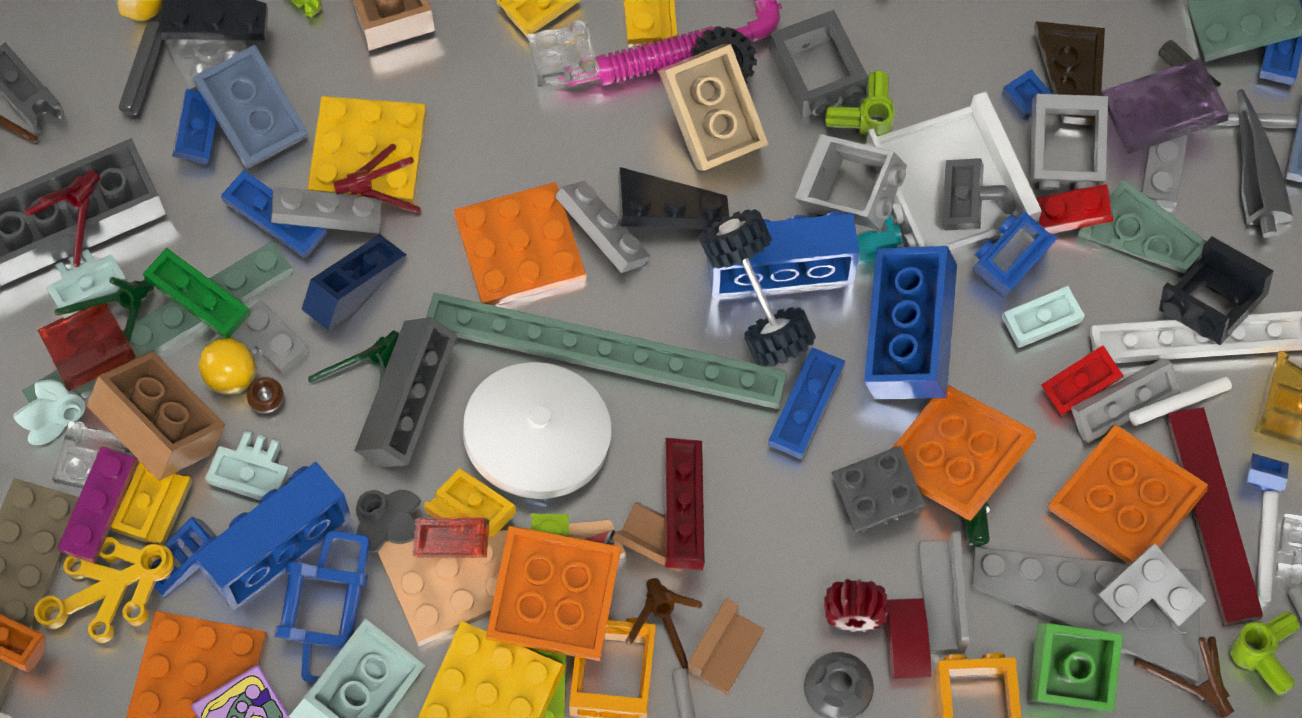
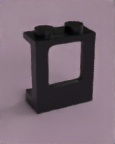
[1159,236,1274,345]

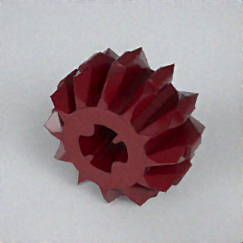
[824,579,889,632]

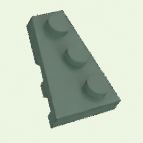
[1187,0,1302,62]
[1078,179,1207,274]

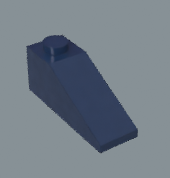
[301,234,407,330]

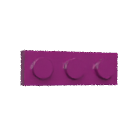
[57,446,138,564]

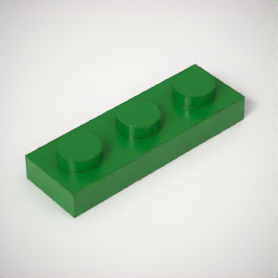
[142,248,251,338]

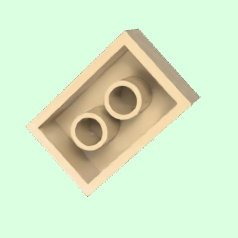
[658,44,769,171]

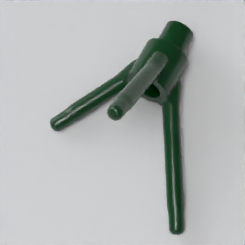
[54,277,154,353]
[308,330,399,385]

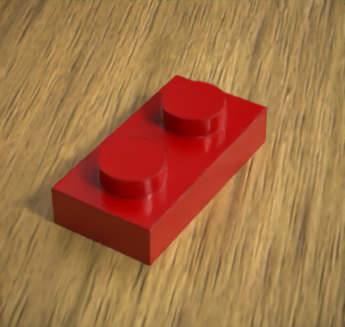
[1036,184,1114,234]
[1041,345,1124,417]

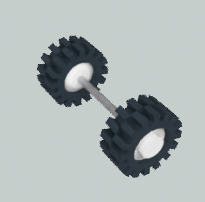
[699,209,816,367]

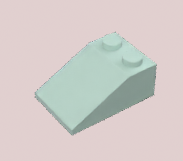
[289,618,425,718]

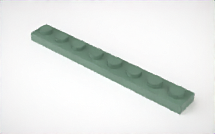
[22,240,293,410]

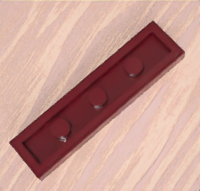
[664,438,705,571]

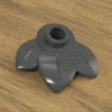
[356,490,421,553]

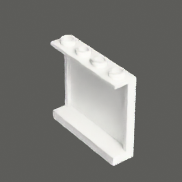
[865,92,1042,255]

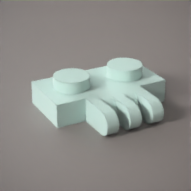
[47,248,127,319]
[205,430,290,500]

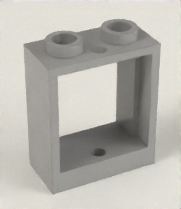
[1030,94,1108,190]
[794,134,907,230]

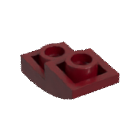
[885,598,931,678]

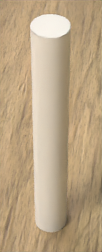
[1129,376,1232,426]
[1257,491,1279,602]

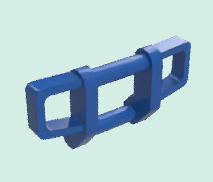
[274,531,370,683]

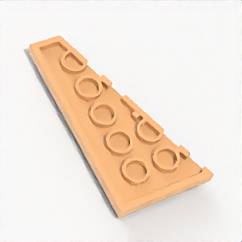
[377,519,626,647]

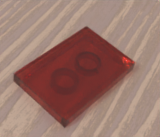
[37,303,136,391]

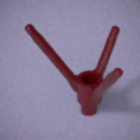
[334,143,421,213]
[25,170,100,267]

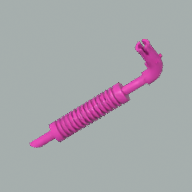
[557,0,782,86]

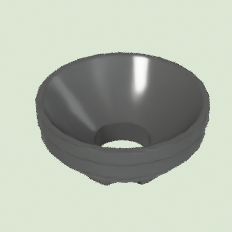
[804,652,874,718]

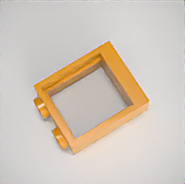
[569,617,656,718]
[935,653,1022,718]

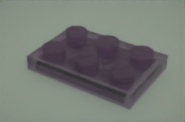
[1101,58,1229,154]

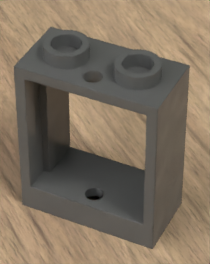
[769,10,868,118]

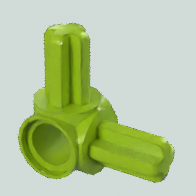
[825,70,895,138]
[1230,611,1300,695]

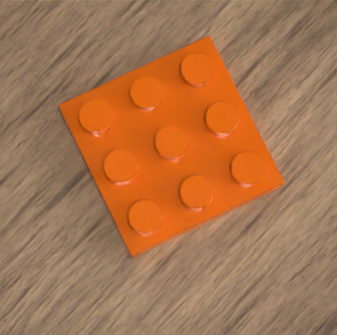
[454,182,586,306]
[891,385,1036,521]
[1048,424,1208,564]
[486,526,622,661]
[126,611,268,718]

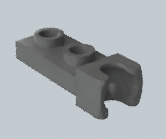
[0,42,64,134]

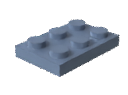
[193,45,309,169]

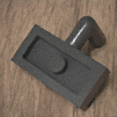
[942,158,1016,231]

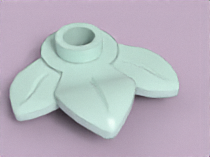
[13,379,85,445]

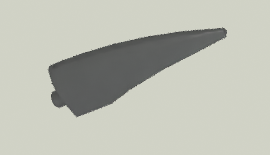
[1237,89,1294,237]

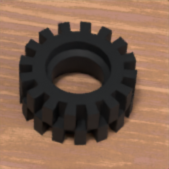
[690,26,757,84]

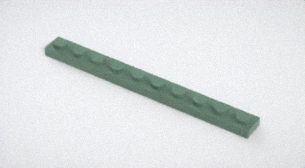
[426,293,787,410]

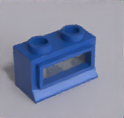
[972,211,1058,297]

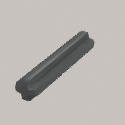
[118,20,163,116]

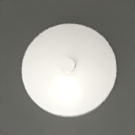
[463,362,611,499]

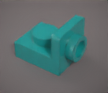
[857,214,902,264]

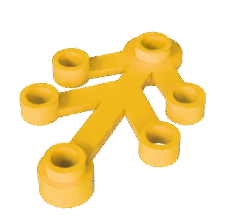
[34,537,175,643]

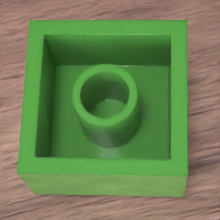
[1028,623,1123,712]

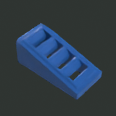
[152,516,217,596]

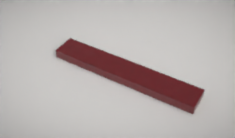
[1166,407,1263,626]

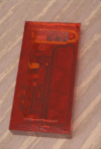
[413,518,490,558]

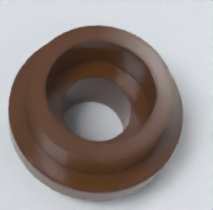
[247,377,284,413]

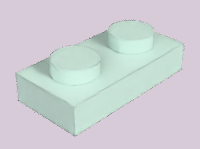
[1002,286,1085,348]

